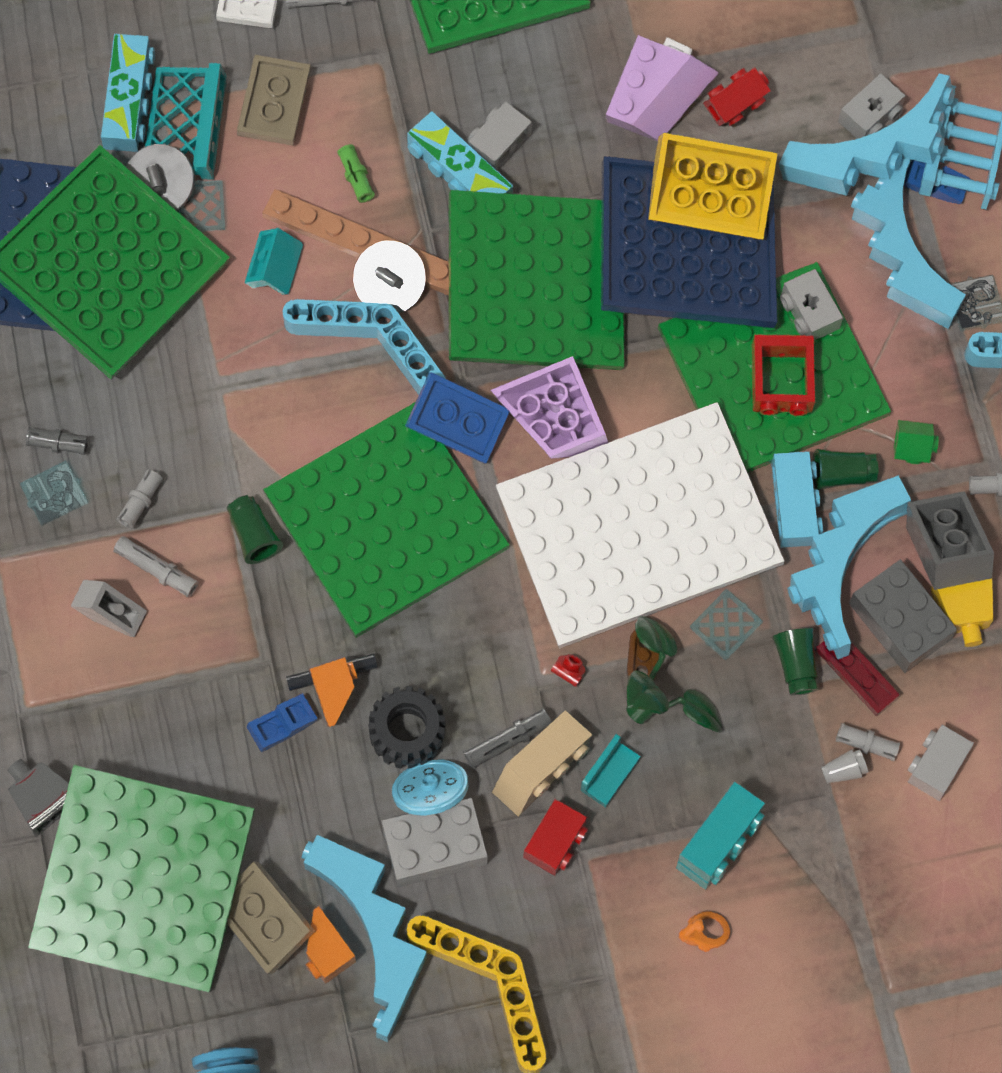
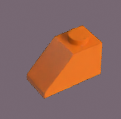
[309,657,358,727]
[305,906,356,984]

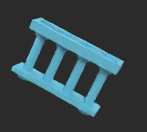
[919,85,1002,210]

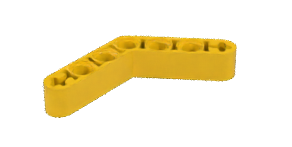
[407,916,546,1073]

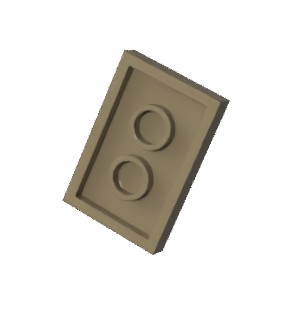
[237,55,311,146]
[228,862,315,974]

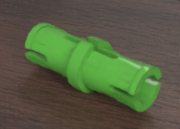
[337,144,375,203]

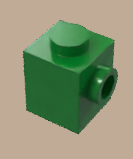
[893,420,939,464]

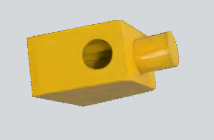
[931,578,993,647]

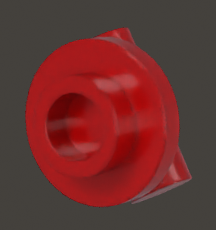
[551,654,585,687]

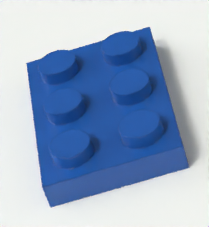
[405,372,509,464]

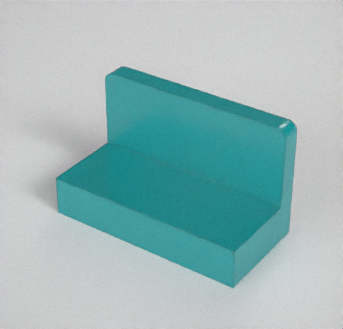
[244,228,303,295]
[580,734,641,808]

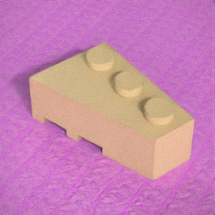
[492,710,592,817]

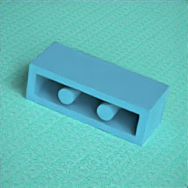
[771,452,823,548]

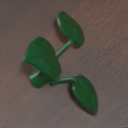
[626,616,723,733]

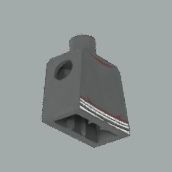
[8,759,69,837]

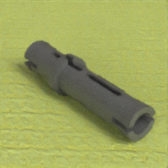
[463,708,552,769]

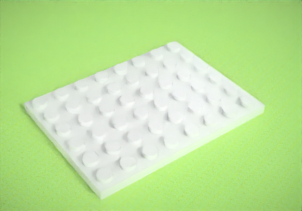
[496,402,784,649]

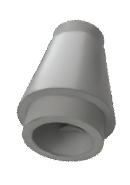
[821,749,869,784]

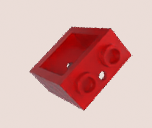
[752,335,815,416]

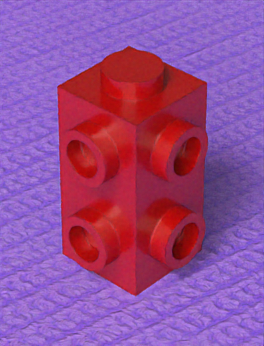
[703,67,771,126]

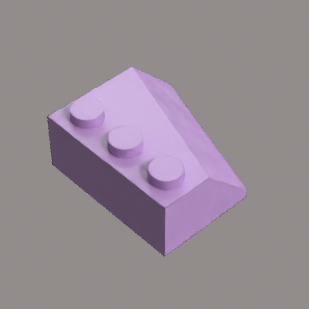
[606,36,719,141]
[491,356,608,459]

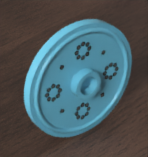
[392,760,469,815]

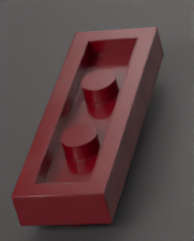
[815,641,900,717]

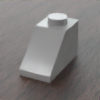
[71,580,147,637]

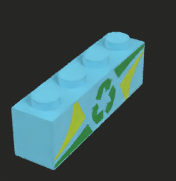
[101,34,155,152]
[407,111,513,194]

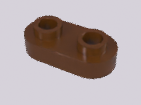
[627,630,659,682]

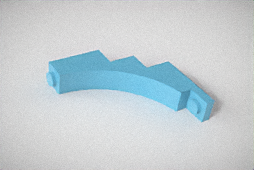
[301,835,427,1042]

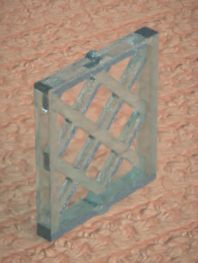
[177,180,225,233]
[689,589,763,660]

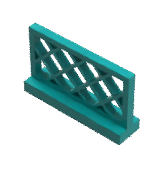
[145,63,227,180]

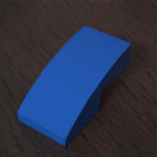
[903,160,970,204]
[247,693,318,753]

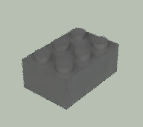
[906,491,994,590]
[849,559,957,673]

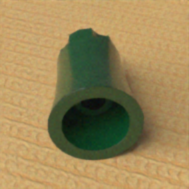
[813,449,879,490]
[227,495,283,564]
[772,628,819,696]

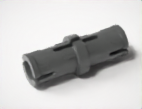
[26,427,88,455]

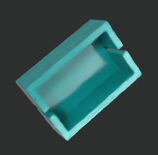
[676,782,765,890]

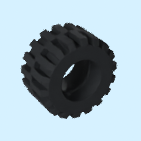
[368,686,445,769]

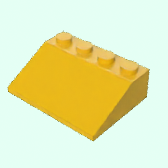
[648,133,778,240]

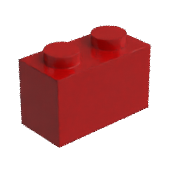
[523,799,589,876]

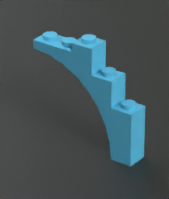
[779,73,955,196]
[851,157,966,329]
[787,475,911,659]

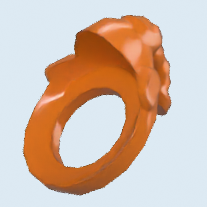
[679,911,730,952]

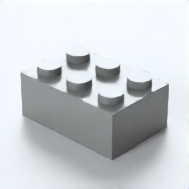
[382,798,487,888]

